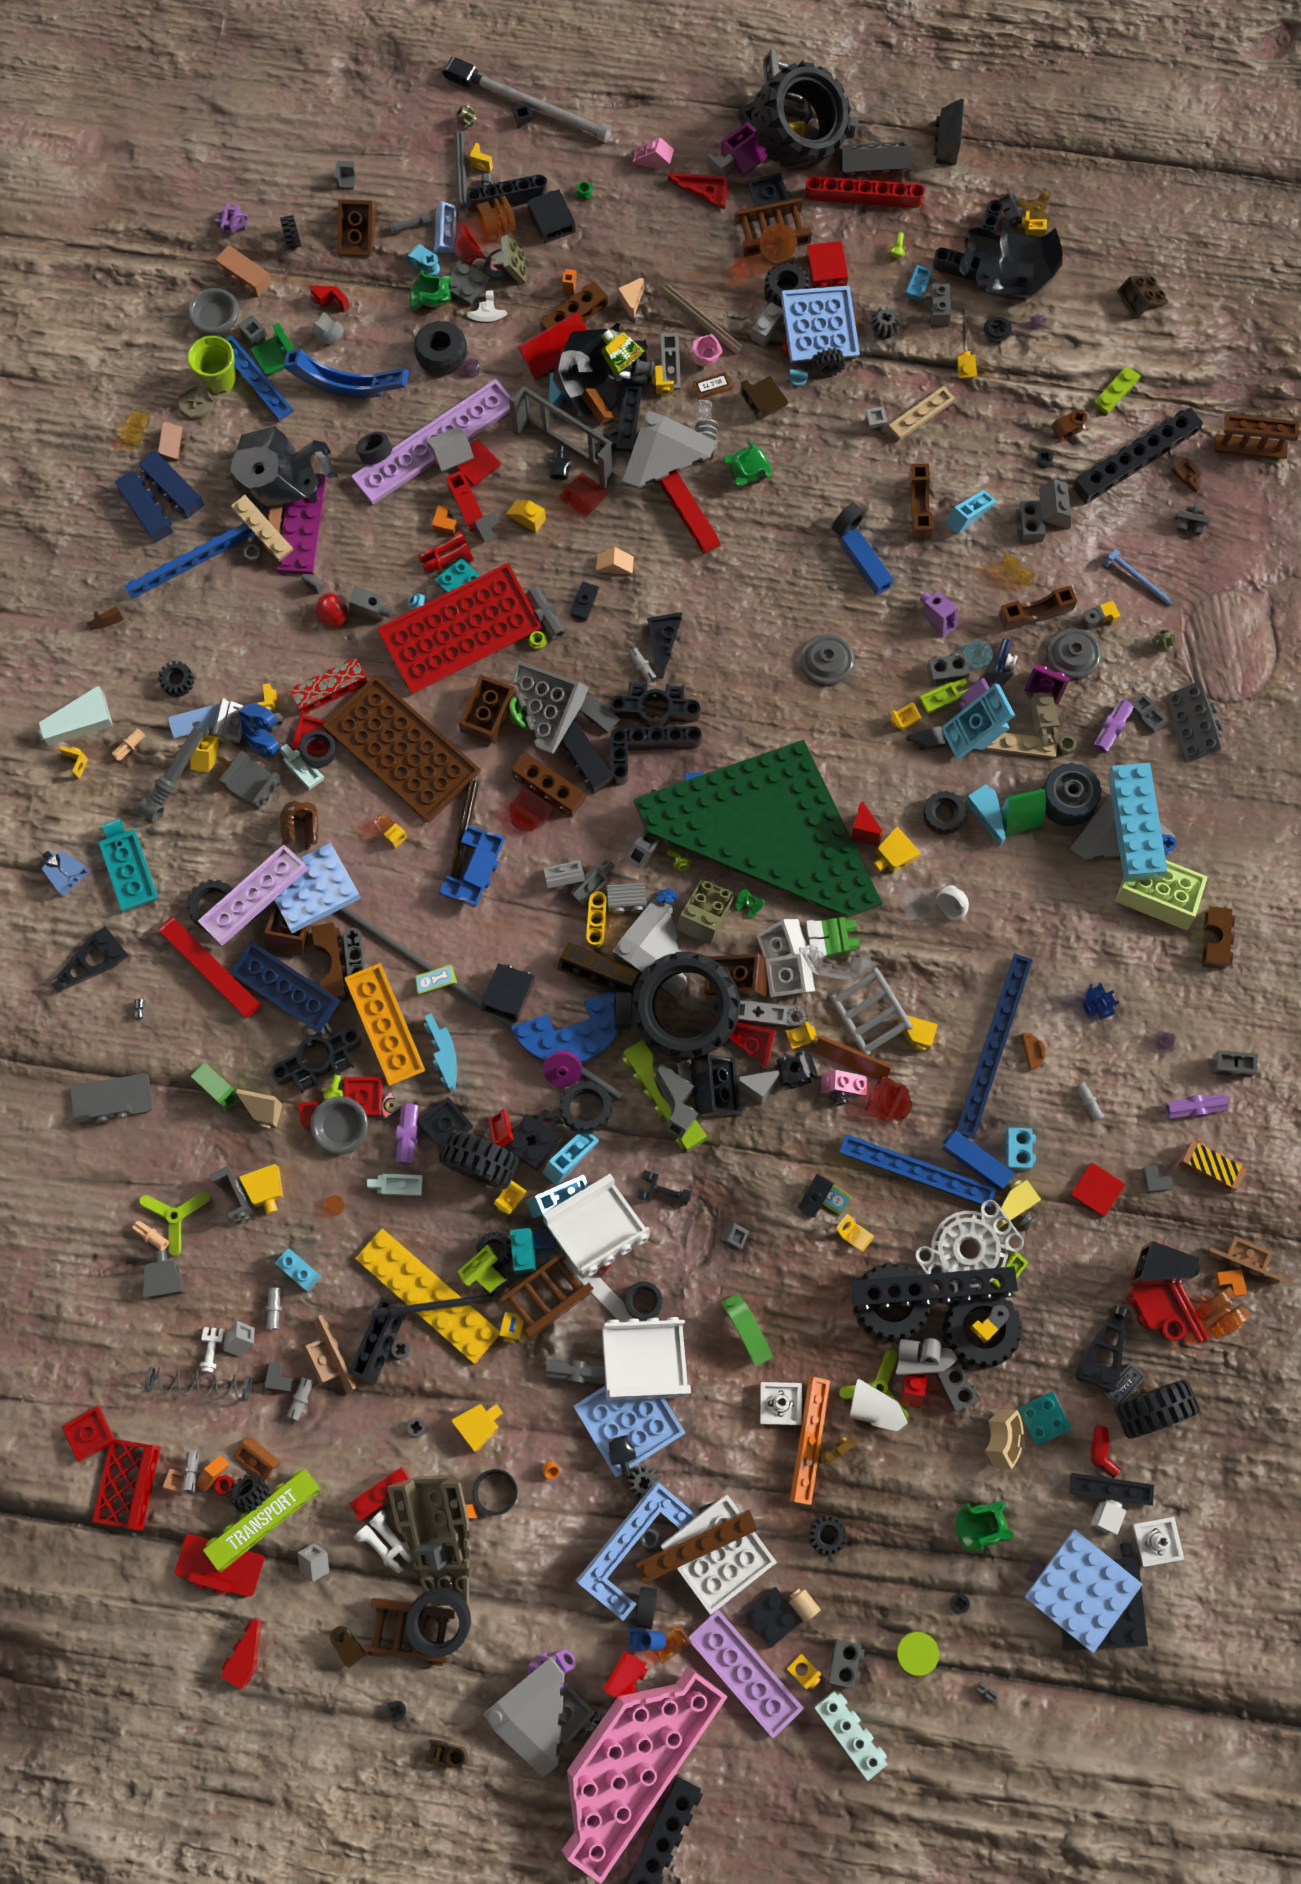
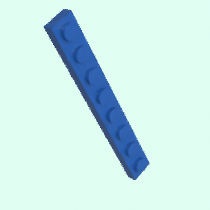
[124,522,255,599]
[839,1134,996,1208]

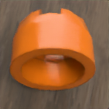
[542,1461,560,1480]

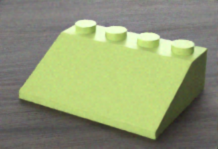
[1115,860,1207,930]

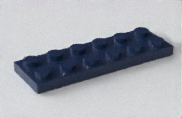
[230,941,341,1033]

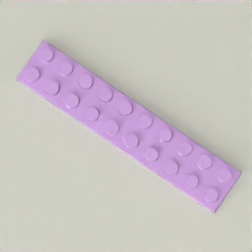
[351,379,510,505]

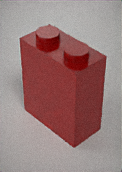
[806,241,848,288]

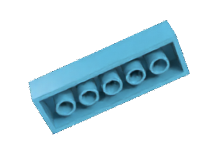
[1108,763,1167,882]

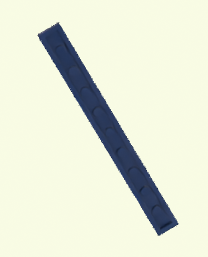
[956,953,1033,1140]

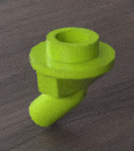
[888,232,906,258]
[667,848,692,871]
[323,1074,343,1100]

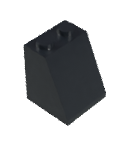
[1131,1241,1200,1286]

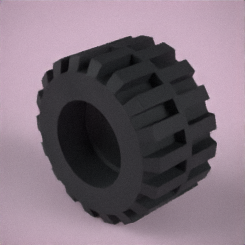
[764,262,809,309]

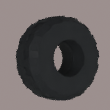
[414,321,467,375]

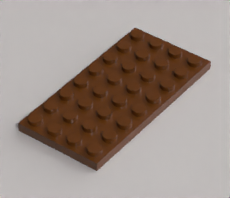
[323,675,481,823]

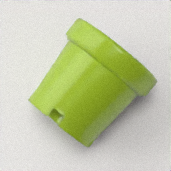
[187,336,237,394]

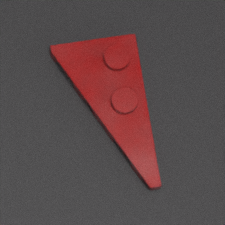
[668,173,728,209]
[708,1016,775,1067]

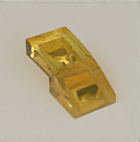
[120,409,151,448]
[1001,553,1036,586]

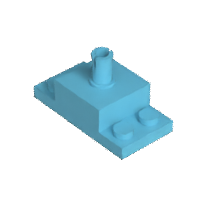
[941,684,1015,759]

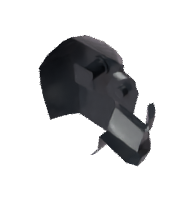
[959,217,1063,299]
[553,323,652,416]
[230,426,338,510]

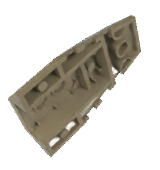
[388,1475,469,1606]

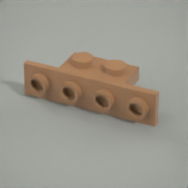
[1206,1236,1288,1284]
[304,1315,356,1395]

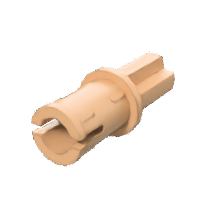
[112,728,145,761]
[132,1221,169,1251]

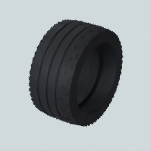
[406,1588,471,1658]

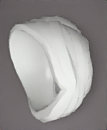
[936,885,969,921]

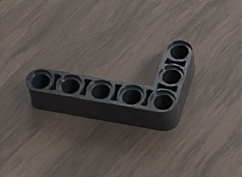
[933,199,1003,281]
[610,726,702,785]

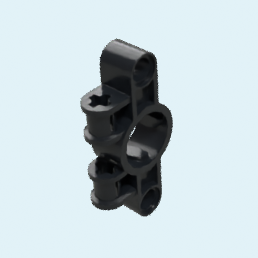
[610,682,701,727]
[270,1028,361,1094]

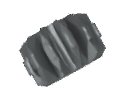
[870,306,901,338]
[627,1465,662,1499]

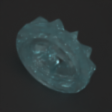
[963,640,993,668]

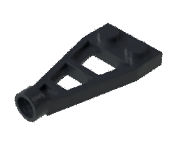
[49,926,129,993]
[1075,1305,1129,1392]

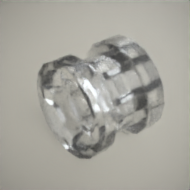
[694,400,712,421]

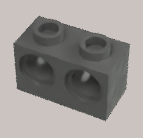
[1015,501,1046,543]
[927,653,970,687]
[1212,1050,1258,1078]
[935,1363,979,1413]
[828,1638,864,1689]

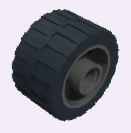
[1042,763,1102,826]

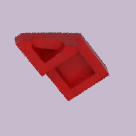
[298,1101,319,1132]

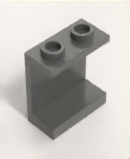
[219,750,281,809]
[210,1166,255,1224]

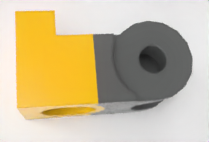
[1082,601,1120,629]
[970,1305,1009,1343]

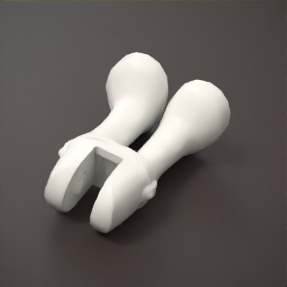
[353,1510,414,1574]

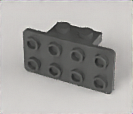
[1166,682,1224,762]
[71,1073,153,1124]

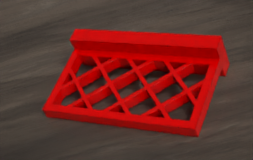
[92,1439,161,1530]

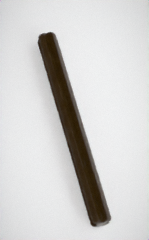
[449,779,479,880]

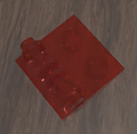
[559,472,609,518]

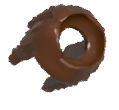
[280,800,318,850]

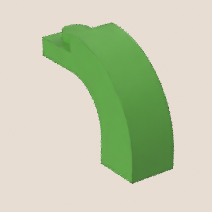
[721,1293,773,1367]

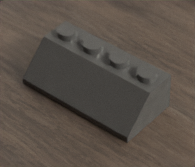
[838,141,911,175]

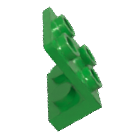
[251,323,294,376]

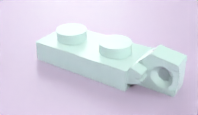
[281,744,324,790]
[367,1174,423,1196]

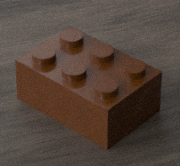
[459,675,516,744]

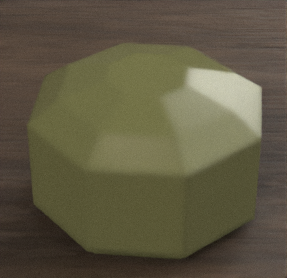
[1057,735,1077,755]

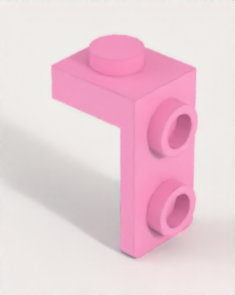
[821,1070,867,1096]

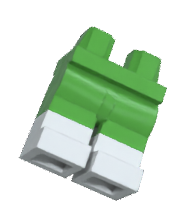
[806,917,860,961]

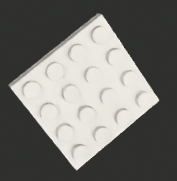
[660,1493,777,1615]

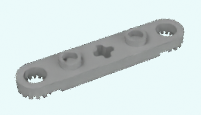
[710,998,806,1028]

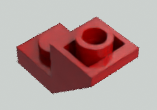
[309,285,350,312]

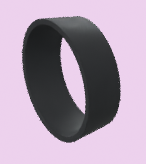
[472,1469,518,1516]

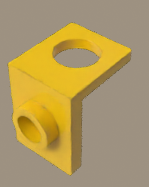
[59,746,88,779]
[836,1214,874,1252]
[787,1654,821,1690]

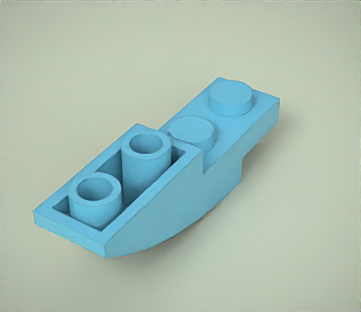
[424,1013,457,1092]

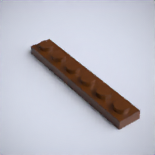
[635,1509,758,1584]

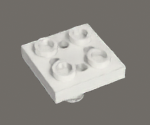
[760,1382,802,1425]
[1132,1517,1184,1567]

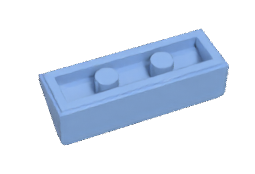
[434,201,457,253]
[168,703,220,739]

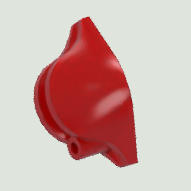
[454,223,487,265]

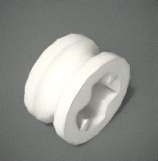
[1004,654,1018,672]

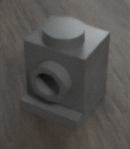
[238,315,267,346]

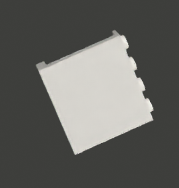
[543,1174,650,1278]
[602,1317,691,1401]

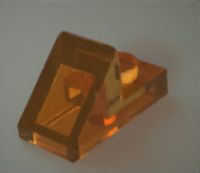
[654,1625,692,1664]

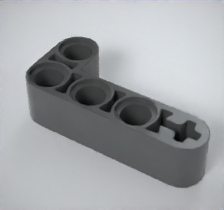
[344,928,367,1001]

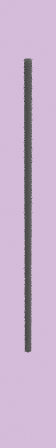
[338,907,624,1101]

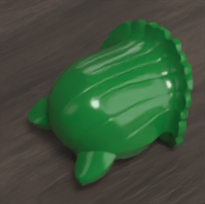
[409,270,452,310]
[723,440,772,486]
[955,1501,1015,1554]

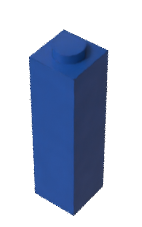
[841,529,894,596]
[942,1131,1014,1192]

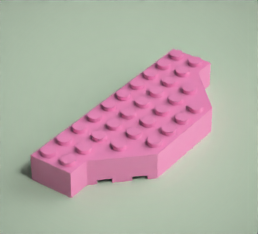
[562,1666,727,1884]

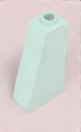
[38,686,113,746]

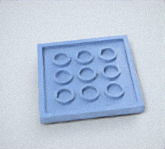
[780,286,860,363]
[274,843,361,933]
[574,1386,686,1477]
[1024,1529,1143,1653]

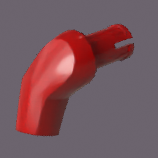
[1090,1426,1121,1478]

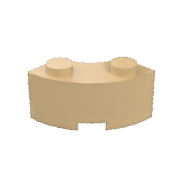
[985,1409,1023,1469]

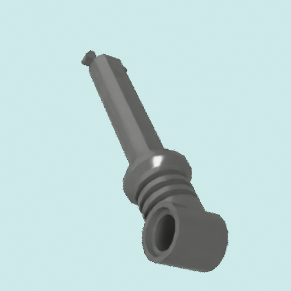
[138,721,209,822]

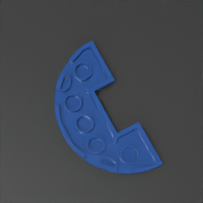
[511,992,620,1063]

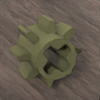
[456,105,477,129]
[1152,629,1176,652]

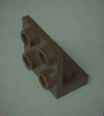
[1117,275,1169,318]
[740,376,788,420]

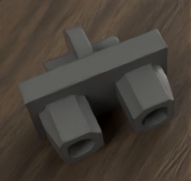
[1175,502,1211,534]

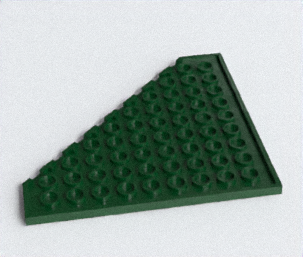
[633,740,882,918]

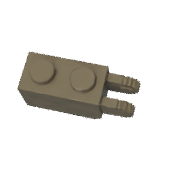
[1029,692,1059,745]

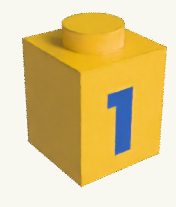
[499,1311,525,1344]

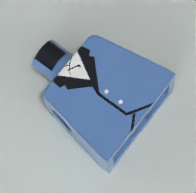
[42,850,90,897]

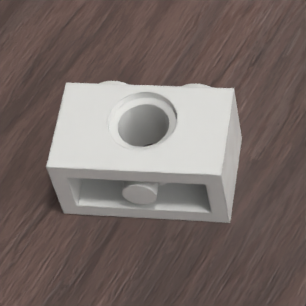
[1090,1500,1127,1535]

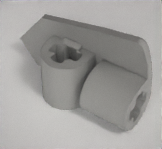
[896,1338,958,1375]

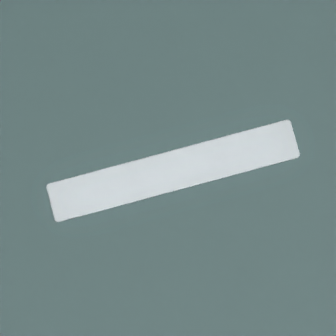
[563,1257,642,1322]

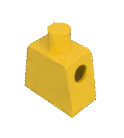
[873,826,921,873]
[239,1164,283,1215]
[451,1403,503,1453]

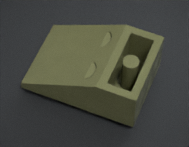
[676,878,736,945]

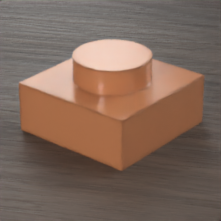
[162,1468,183,1497]

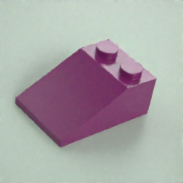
[1024,664,1070,704]

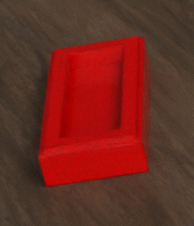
[488,1109,513,1147]

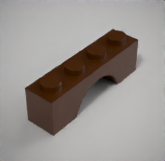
[908,463,933,540]
[998,585,1077,631]
[311,922,350,1001]

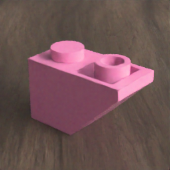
[633,137,674,169]

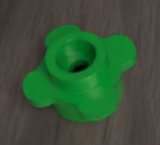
[575,181,593,199]

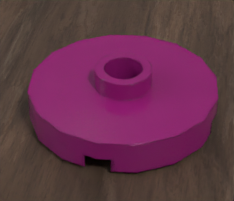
[543,1051,582,1087]

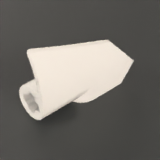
[850,1379,908,1431]

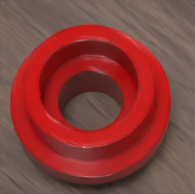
[214,1475,235,1496]

